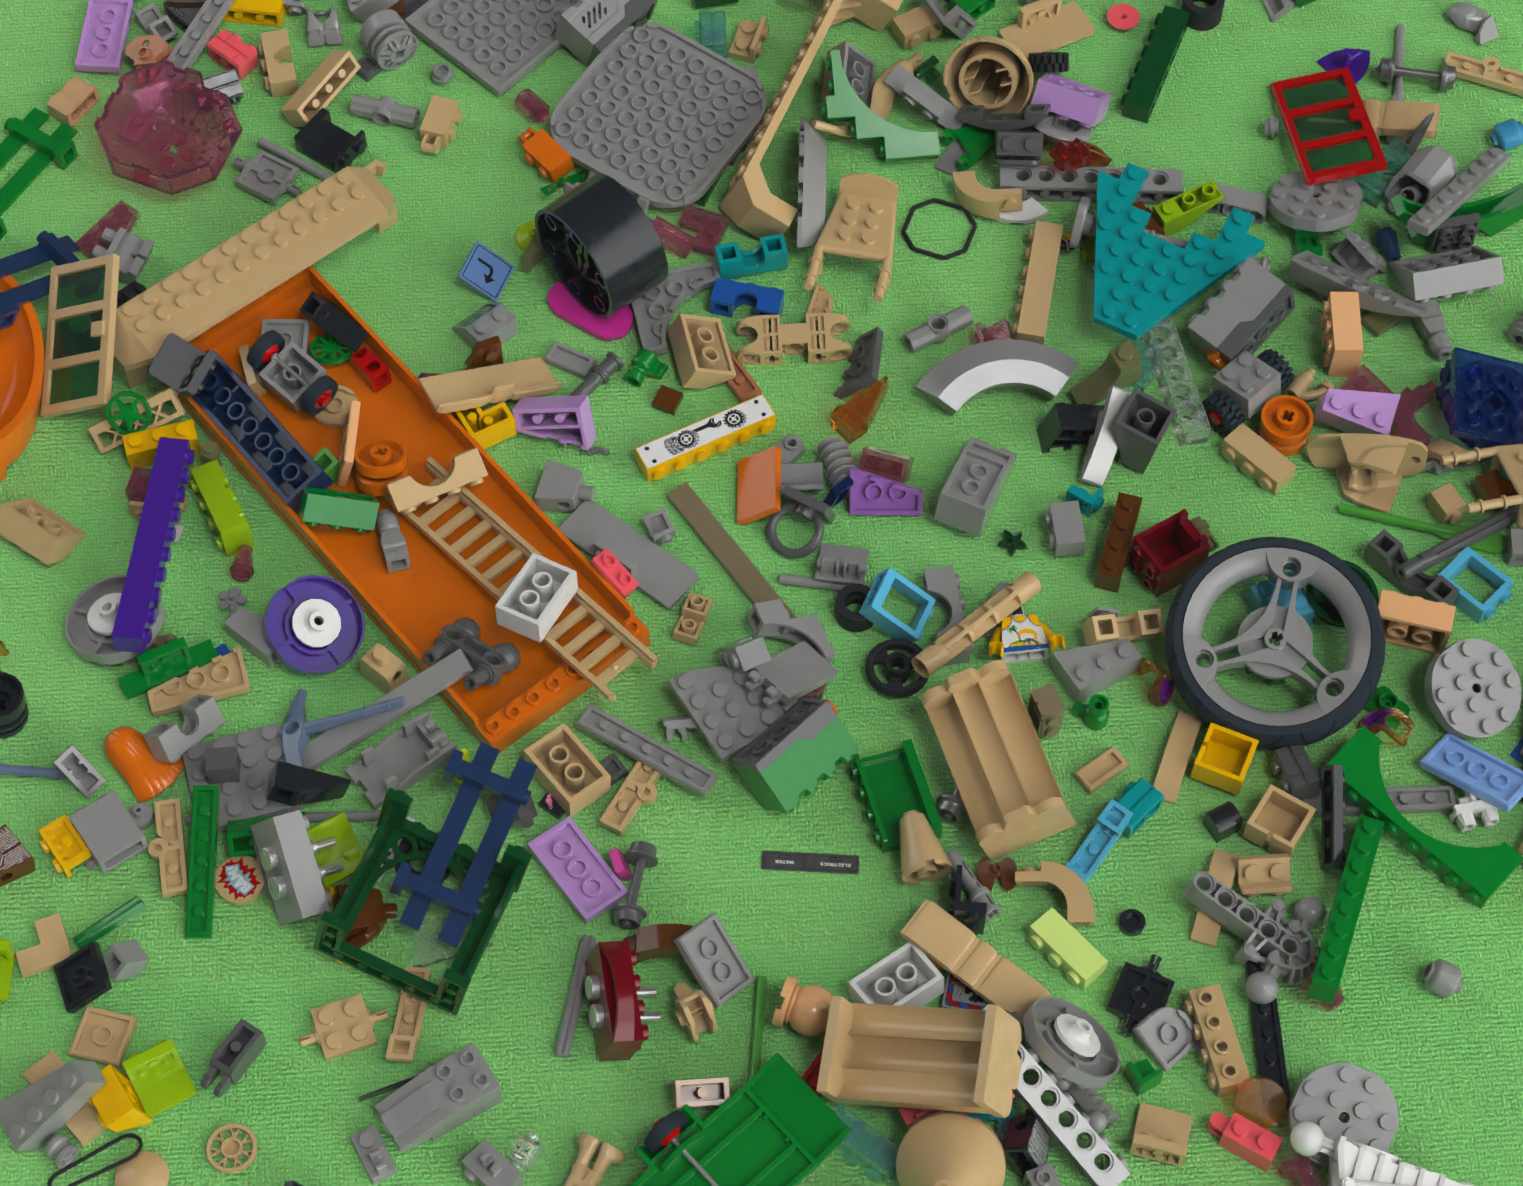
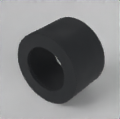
[1181,0,1225,31]

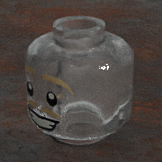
[506,1131,546,1174]

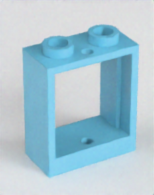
[1437,546,1514,624]
[859,567,936,642]

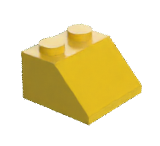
[88,1064,153,1133]

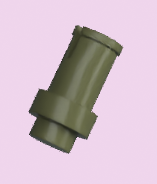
[200,441,222,466]
[1191,516,1220,552]

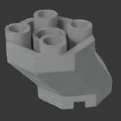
[1385,145,1457,212]

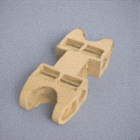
[736,313,852,366]

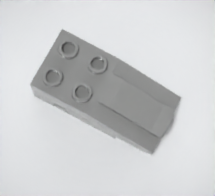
[934,437,1017,537]
[375,1043,503,1153]

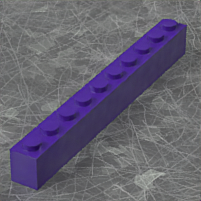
[111,437,194,653]

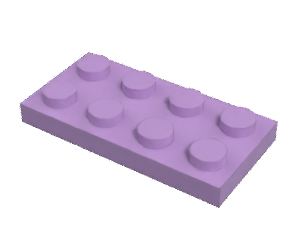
[75,0,135,73]
[527,816,629,924]

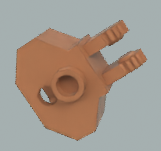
[125,34,174,87]

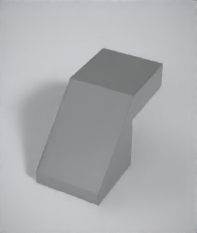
[134,3,179,41]

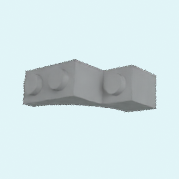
[747,599,835,663]

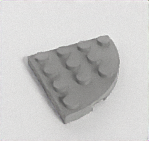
[668,667,799,763]

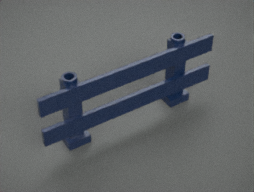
[0,231,105,330]
[390,742,538,948]

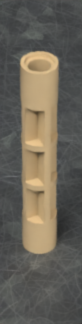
[911,571,1042,678]

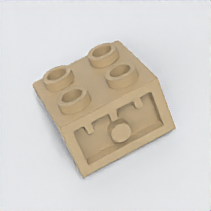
[1129,1103,1193,1167]

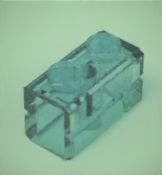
[695,11,727,58]

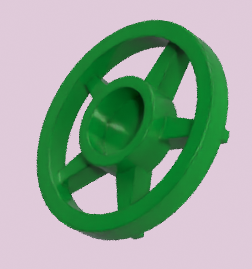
[106,391,152,435]

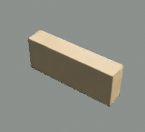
[23,1050,108,1148]

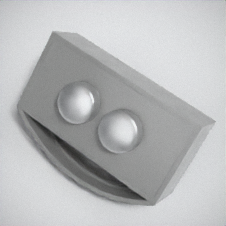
[251,810,344,926]

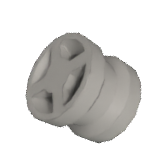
[44,1134,79,1169]

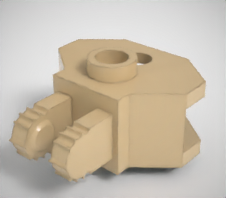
[673,982,718,1043]

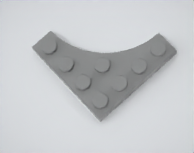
[631,261,721,355]

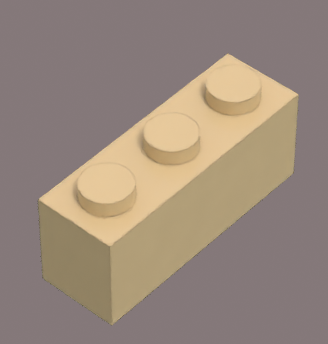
[1220,422,1297,496]

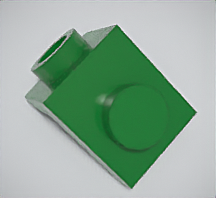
[1294,229,1323,256]

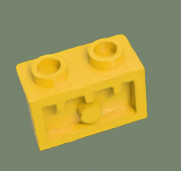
[38,814,92,878]

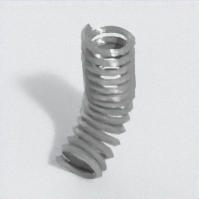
[587,446,610,456]

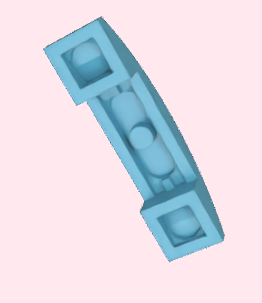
[1065,799,1133,885]

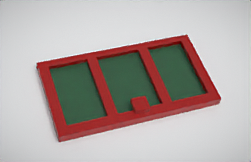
[1270,67,1387,186]

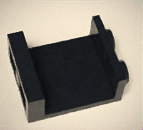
[294,107,367,173]

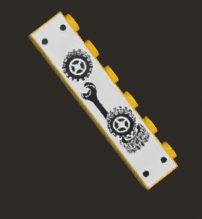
[635,394,776,483]

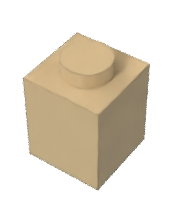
[1426,483,1466,524]

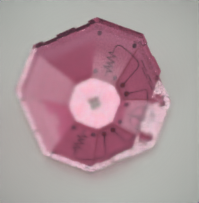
[94,60,243,195]

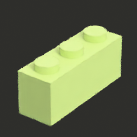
[1028,907,1108,990]

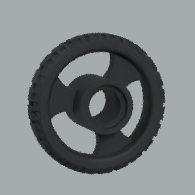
[865,638,929,698]

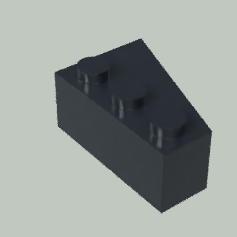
[1037,402,1105,454]

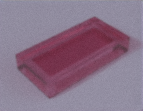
[652,216,696,259]

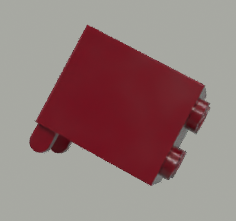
[1128,509,1211,598]

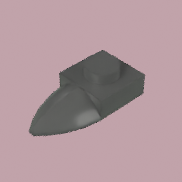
[1405,112,1435,155]

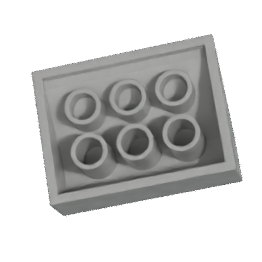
[1388,245,1504,303]

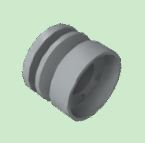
[360,9,419,70]

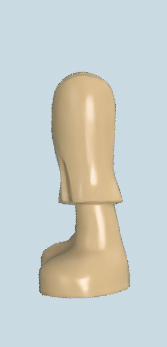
[563,1133,626,1186]

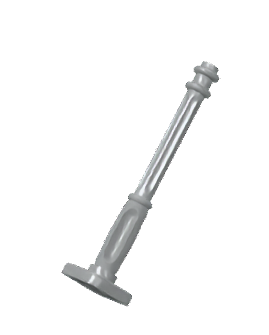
[1069,196,1272,271]

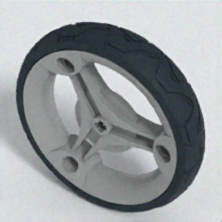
[1165,537,1385,749]

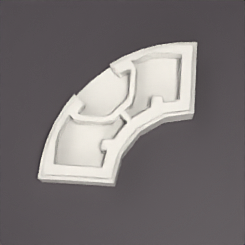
[990,197,1048,225]

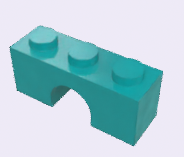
[715,233,788,279]

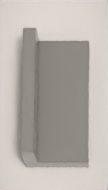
[781,461,824,491]

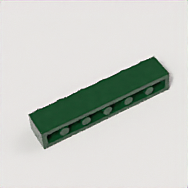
[1120,5,1190,123]

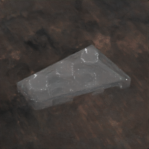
[412,918,494,968]

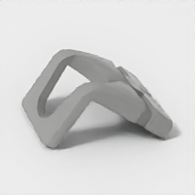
[307,7,343,48]

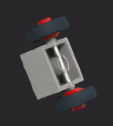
[247,330,338,416]

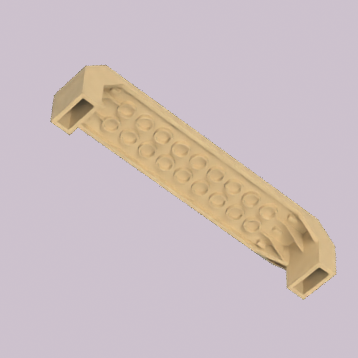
[719,0,903,239]
[98,166,398,390]

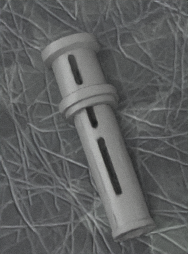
[947,850,1002,922]

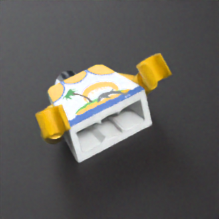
[988,606,1065,664]

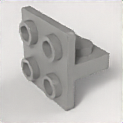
[1331,229,1388,280]

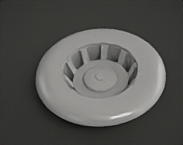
[1033,112,1093,146]

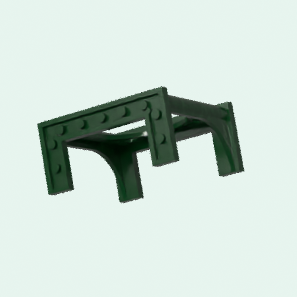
[313,787,532,1016]

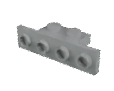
[884,65,966,130]

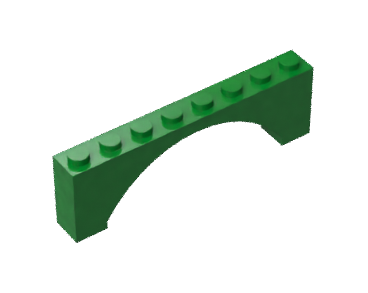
[1320,726,1523,909]

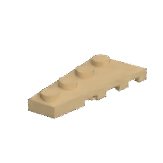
[147,645,252,717]

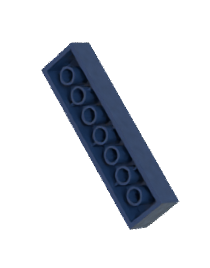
[191,350,334,514]

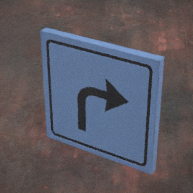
[457,241,515,303]

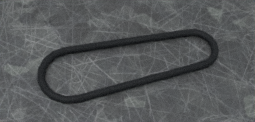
[47,1133,143,1186]

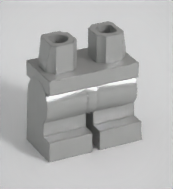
[90,227,155,284]

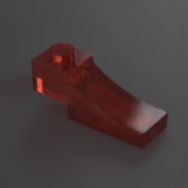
[1049,138,1112,172]

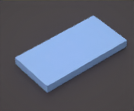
[1419,732,1523,813]

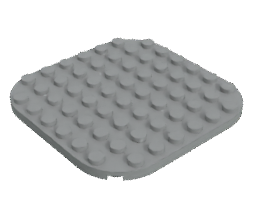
[550,23,766,208]

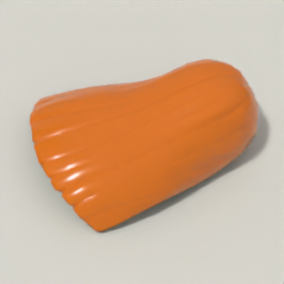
[104,726,184,803]

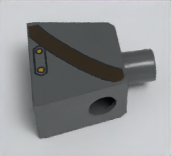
[163,0,206,33]

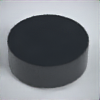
[1119,909,1146,937]

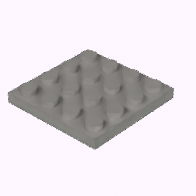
[182,722,302,832]

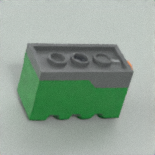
[731,697,859,813]

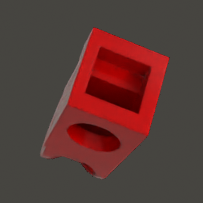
[349,347,392,393]

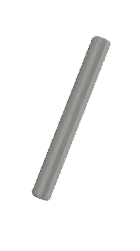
[555,935,596,1058]

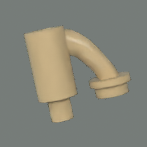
[1284,367,1335,401]

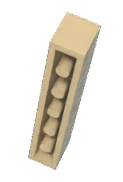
[1012,221,1064,345]

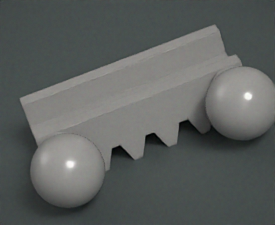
[1055,1076,1120,1132]

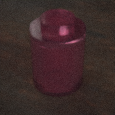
[515,89,549,123]

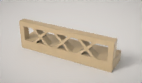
[88,387,186,454]

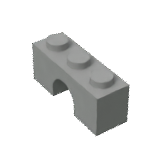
[718,636,772,671]
[143,694,225,763]

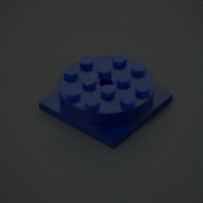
[1442,347,1523,449]

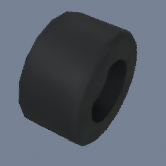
[834,584,874,632]

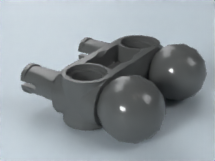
[423,617,521,691]

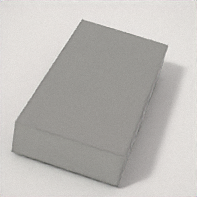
[544,341,597,380]

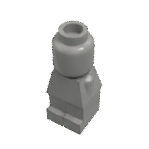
[1412,299,1452,360]
[376,509,411,573]

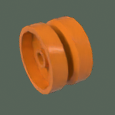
[1257,395,1314,457]
[354,438,409,496]

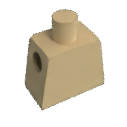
[360,643,410,694]

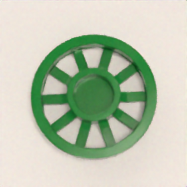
[309,333,354,365]

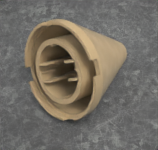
[943,36,1033,114]
[896,1111,1006,1186]

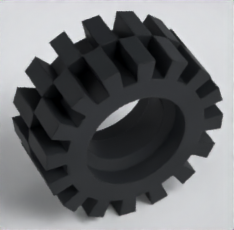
[1029,52,1069,73]

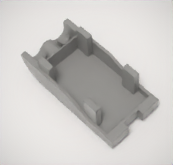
[345,710,457,810]

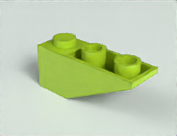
[1152,180,1224,236]

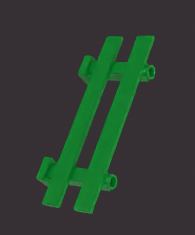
[0,107,78,240]

